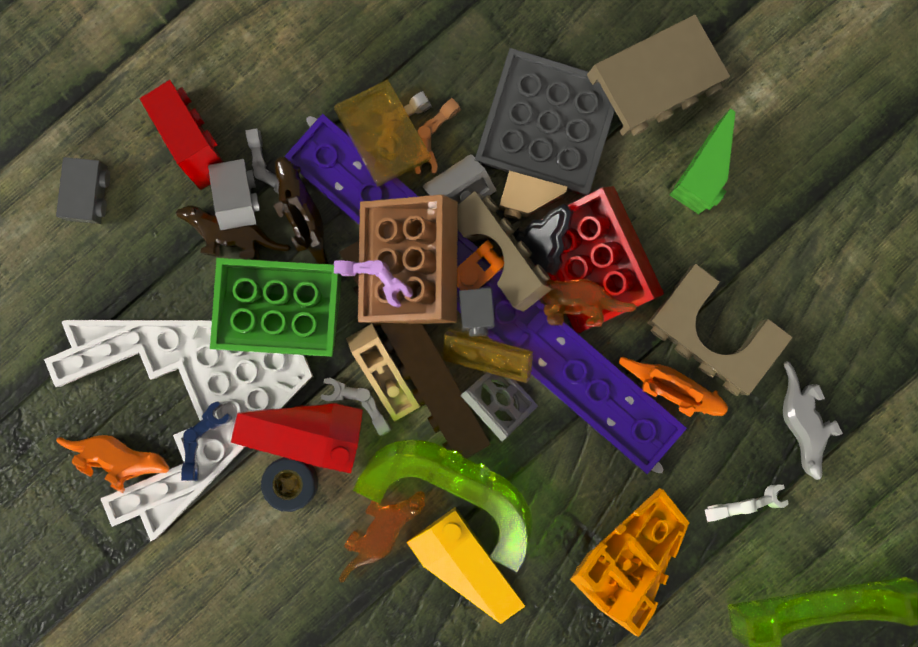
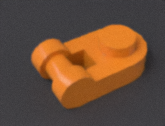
[457,240,504,291]

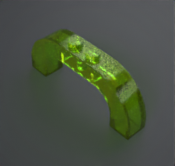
[353,440,532,572]

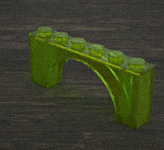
[728,577,918,647]

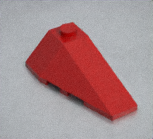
[231,403,363,474]

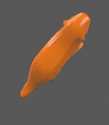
[619,357,728,417]
[56,435,170,493]

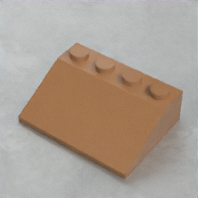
[358,195,458,324]

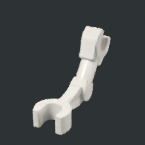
[705,485,789,522]

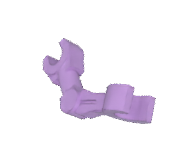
[334,260,413,308]

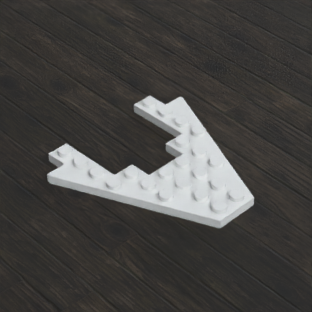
[44,320,313,541]

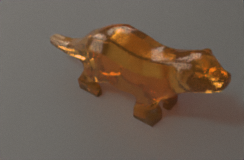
[540,279,636,327]
[339,491,425,583]

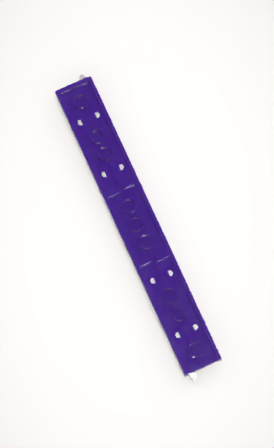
[284,113,687,474]

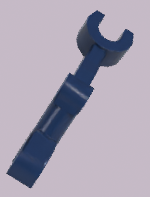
[181,401,232,481]

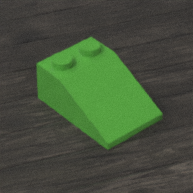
[669,108,736,214]

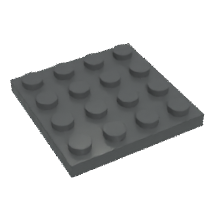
[475,48,615,196]

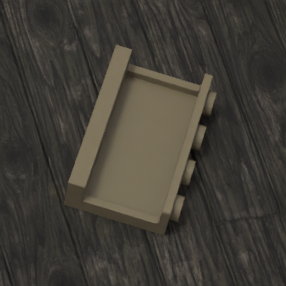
[587,15,730,136]

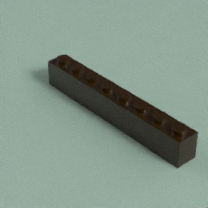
[339,241,491,463]

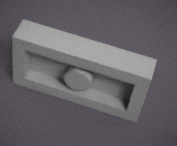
[423,154,497,205]

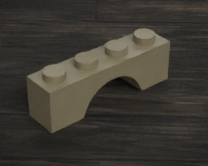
[458,191,552,312]

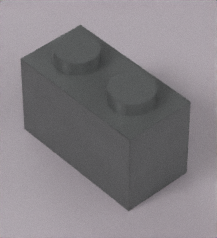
[56,157,110,224]
[459,288,494,337]

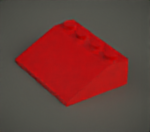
[541,186,664,334]

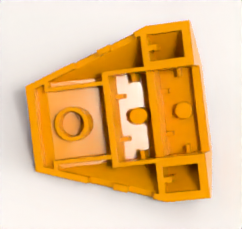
[570,488,690,637]

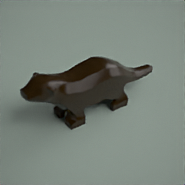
[274,157,328,264]
[176,205,291,260]

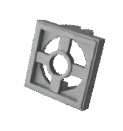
[461,362,538,441]

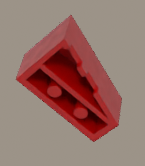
[139,80,224,190]

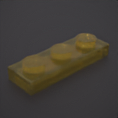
[443,329,533,383]

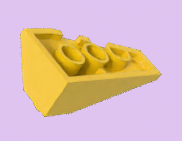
[407,507,525,624]

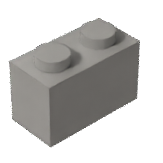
[208,159,260,231]

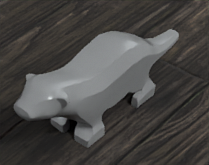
[783,361,843,480]

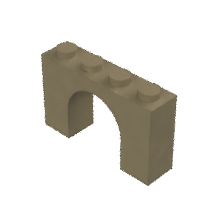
[647,264,793,396]

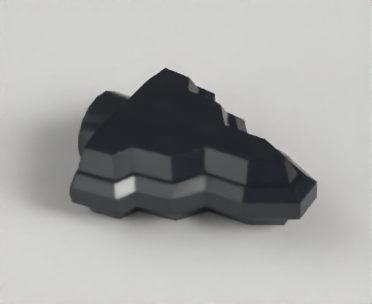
[513,204,573,276]

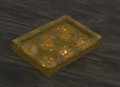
[334,80,431,187]

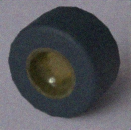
[261,457,318,512]

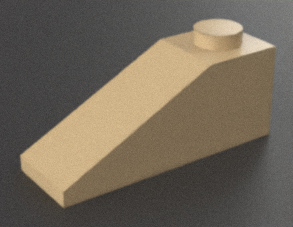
[346,324,420,422]

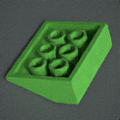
[210,258,342,357]

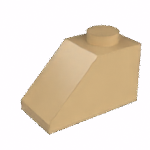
[499,171,567,220]

